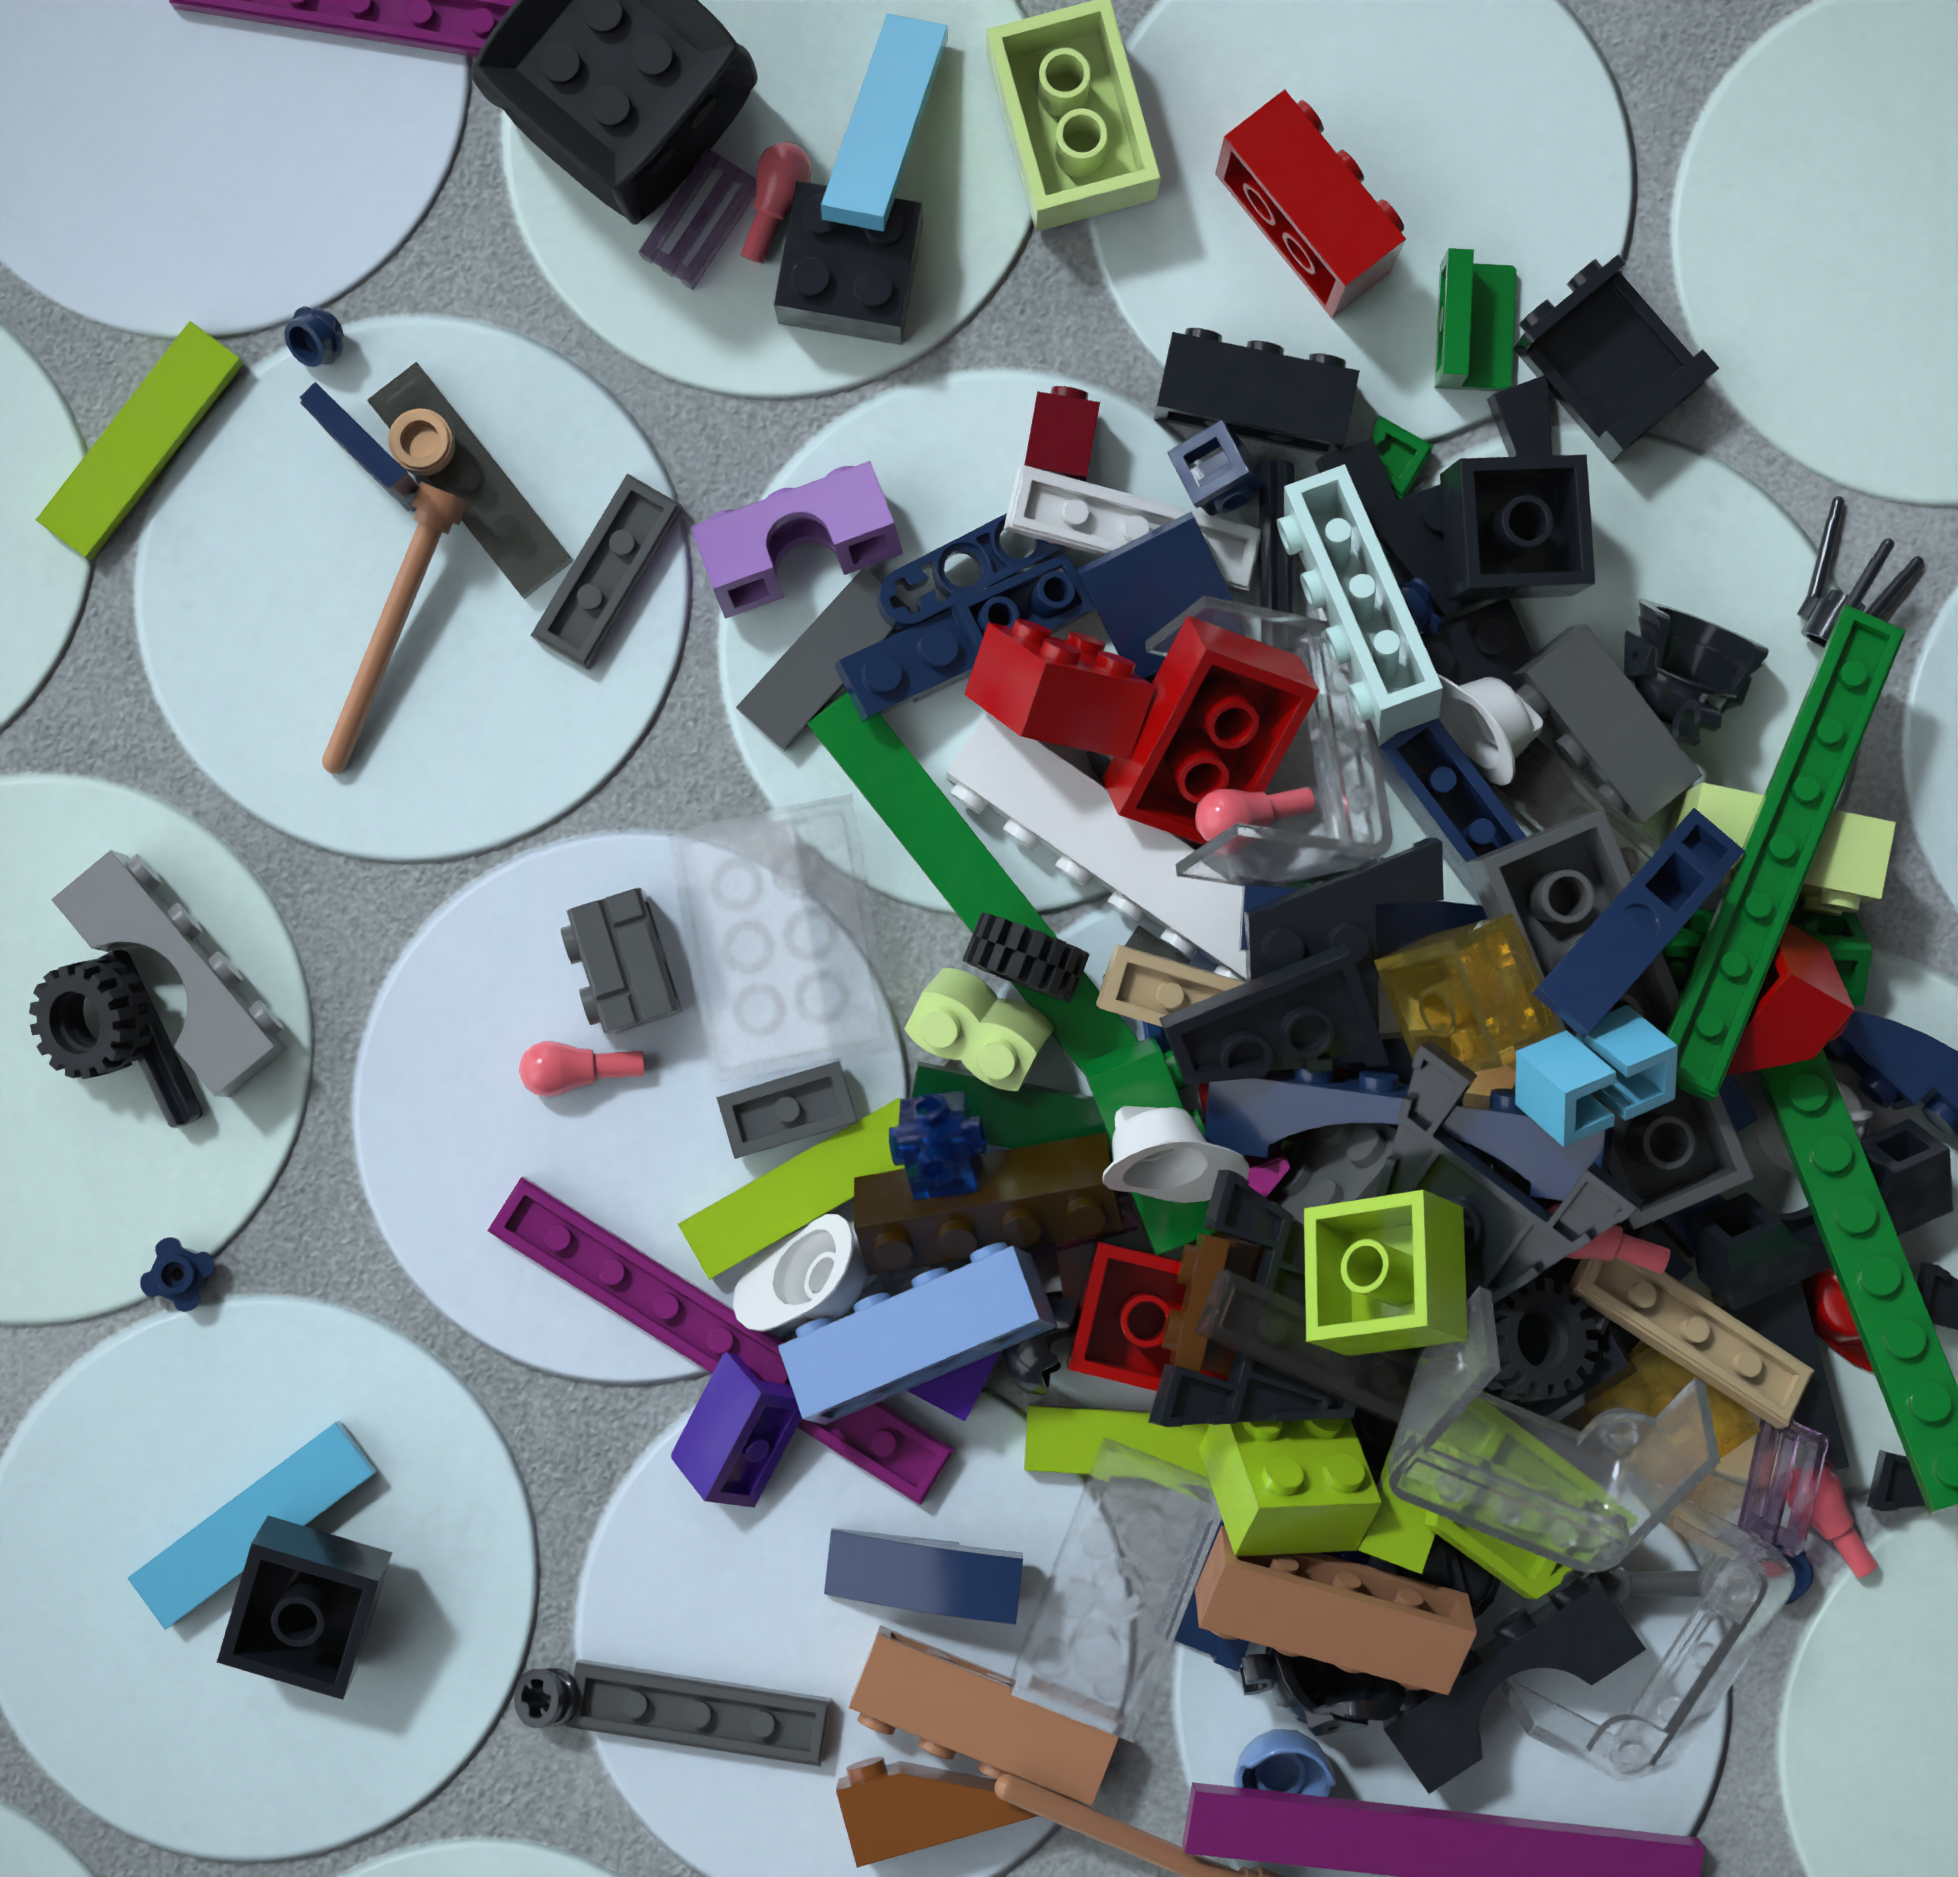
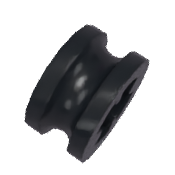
[514,1668,579,1728]

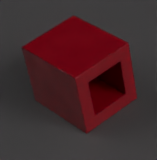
[1024,386,1100,482]

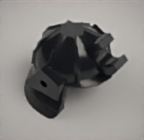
[1624,599,1769,746]
[1239,1646,1405,1737]

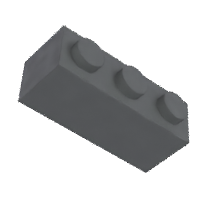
[1510,624,1703,824]

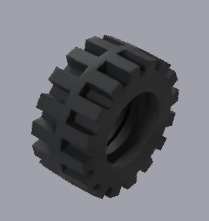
[29,958,154,1079]

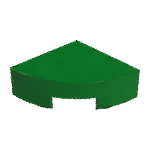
[1370,415,1434,499]

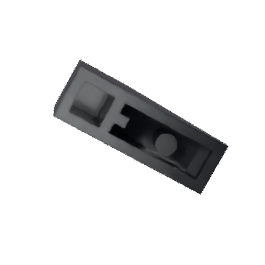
[1710,1281,1850,1470]

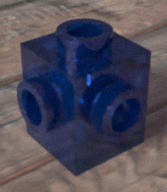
[889,1090,986,1200]

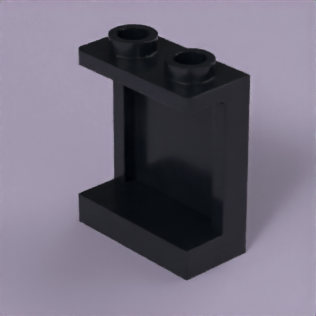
[1513,254,1719,462]

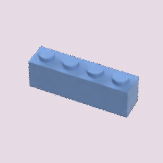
[778,1242,1058,1425]

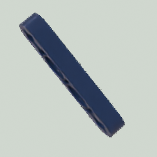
[877,513,1071,630]

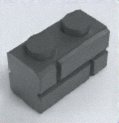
[561,888,682,1035]

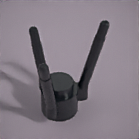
[1797,496,1924,648]

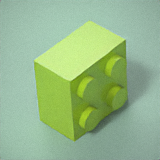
[1304,1190,1468,1356]
[1199,1418,1382,1556]

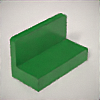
[1434,248,1516,392]

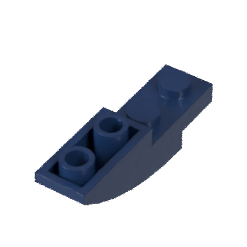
[835,552,1095,723]
[1532,808,1745,1038]
[1823,1011,1958,1136]

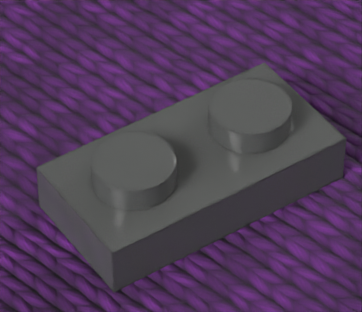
[716,1061,858,1159]

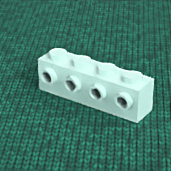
[1277,464,1443,739]

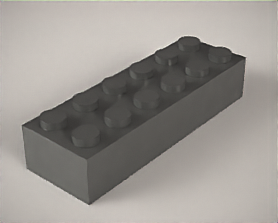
[1465,809,1754,1230]

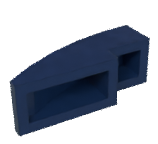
[824,1528,1023,1625]

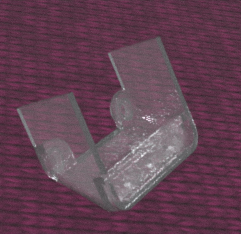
[1145,596,1393,887]
[1388,1286,1720,1573]
[1501,1473,1795,1781]

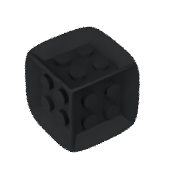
[471,0,758,225]

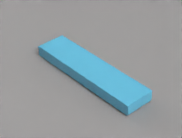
[821,14,948,232]
[127,1420,377,1630]

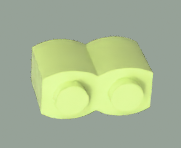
[904,968,1054,1091]

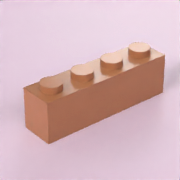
[1195,1526,1477,1695]
[849,1625,1121,1806]

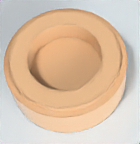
[388,408,455,476]

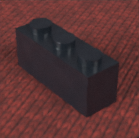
[1154,328,1360,455]

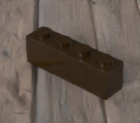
[854,1132,1123,1276]

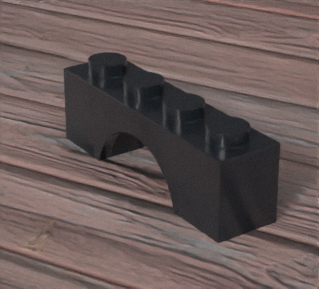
[1691,1119,1953,1311]
[1383,1570,1647,1794]

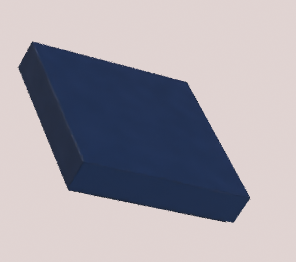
[299,382,419,512]
[1076,512,1246,679]

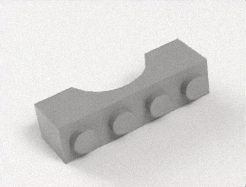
[51,850,288,1097]

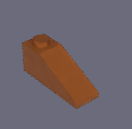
[836,1757,1038,1868]

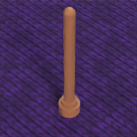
[322,482,469,774]
[994,1774,1283,1877]

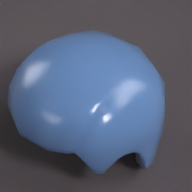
[1234,1729,1336,1797]

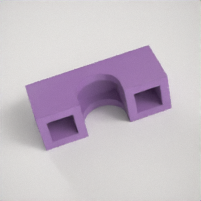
[690,461,903,619]

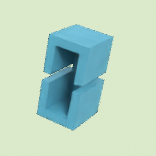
[1515,1005,1678,1147]

